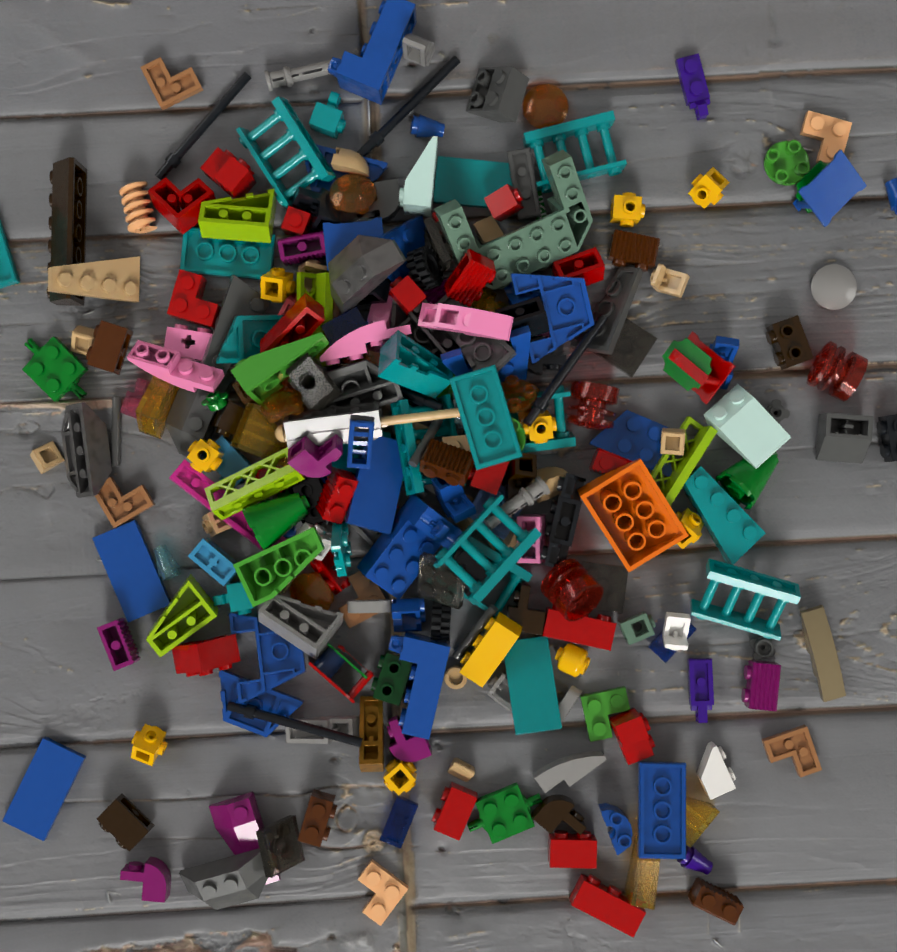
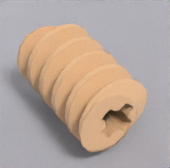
[119,181,157,234]

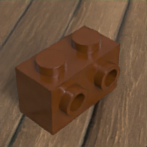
[86,320,133,375]
[298,789,337,847]

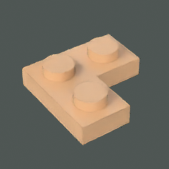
[800,110,852,164]
[358,859,409,926]

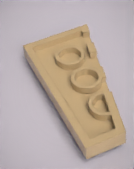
[48,256,140,303]

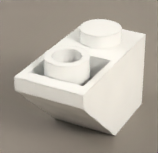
[696,741,736,800]

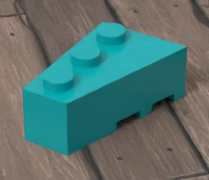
[378,330,453,398]

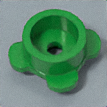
[201,390,228,411]

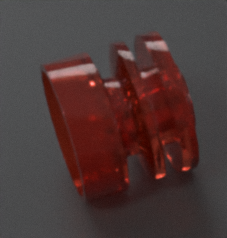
[807,341,868,402]
[565,381,620,430]
[541,558,604,621]

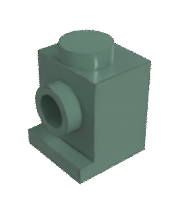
[617,611,656,645]

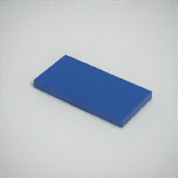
[345,436,403,535]
[92,520,171,623]
[3,736,86,841]
[638,761,686,859]

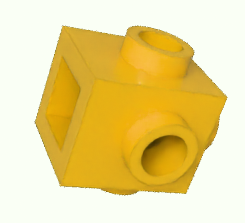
[688,167,730,209]
[610,192,645,228]
[260,268,296,303]
[522,410,557,444]
[186,438,224,473]
[675,508,704,549]
[131,724,168,766]
[383,758,417,796]

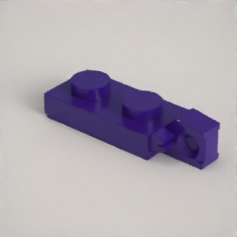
[675,53,710,120]
[687,658,714,723]

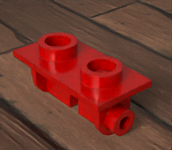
[310,550,351,595]

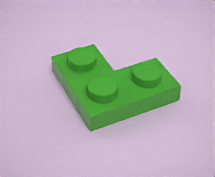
[580,686,630,742]

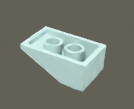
[399,136,438,217]
[703,384,791,469]

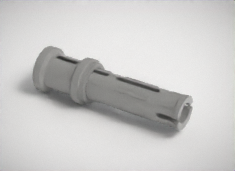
[264,59,331,92]
[484,476,550,530]

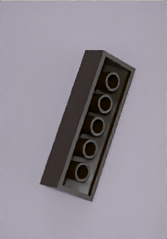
[47,157,87,306]

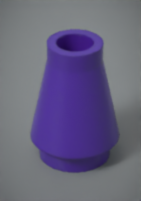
[677,845,713,875]

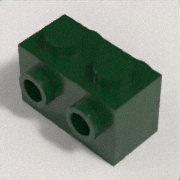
[370,650,413,706]

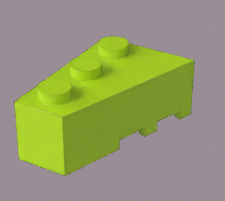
[198,189,277,243]
[146,574,219,657]

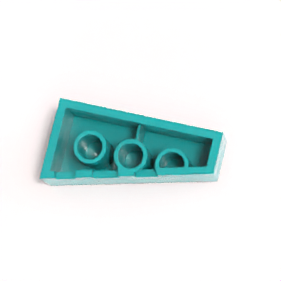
[682,466,766,565]

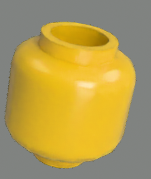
[555,643,591,677]

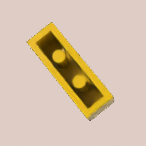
[459,612,523,688]

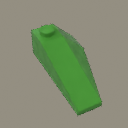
[231,332,329,405]
[233,527,325,607]

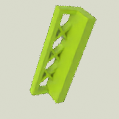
[296,272,333,367]
[651,416,718,506]
[204,447,305,520]

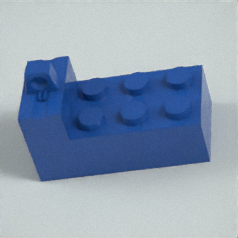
[327,0,417,105]
[357,495,462,600]
[388,632,451,740]

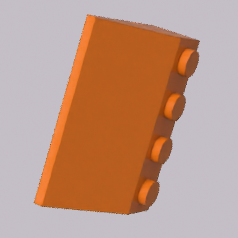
[577,458,689,572]

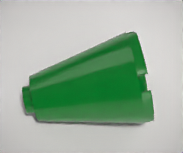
[715,452,779,509]
[242,493,311,550]

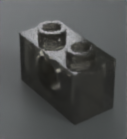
[286,353,342,411]

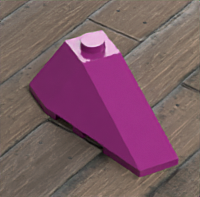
[209,791,280,885]

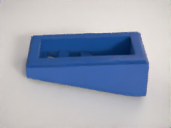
[346,420,374,469]

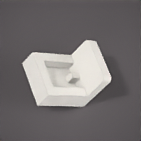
[662,612,691,651]

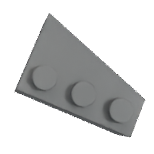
[258,594,344,659]

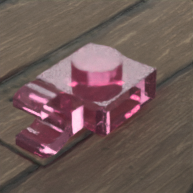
[120,378,151,420]

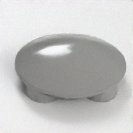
[811,264,857,310]

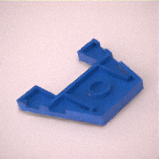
[510,273,594,364]
[440,325,531,394]
[229,613,306,704]

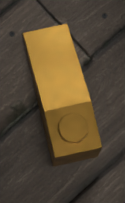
[359,696,384,772]

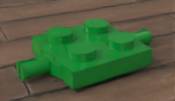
[22,336,88,402]
[467,782,542,844]

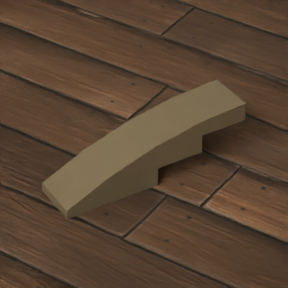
[800,605,846,702]

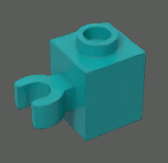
[309,91,346,139]
[213,581,257,615]

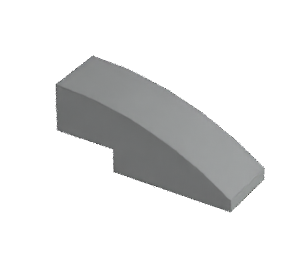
[402,33,435,67]
[285,715,360,744]
[533,751,607,793]

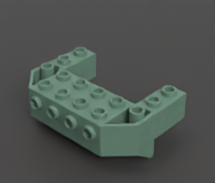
[434,150,593,290]

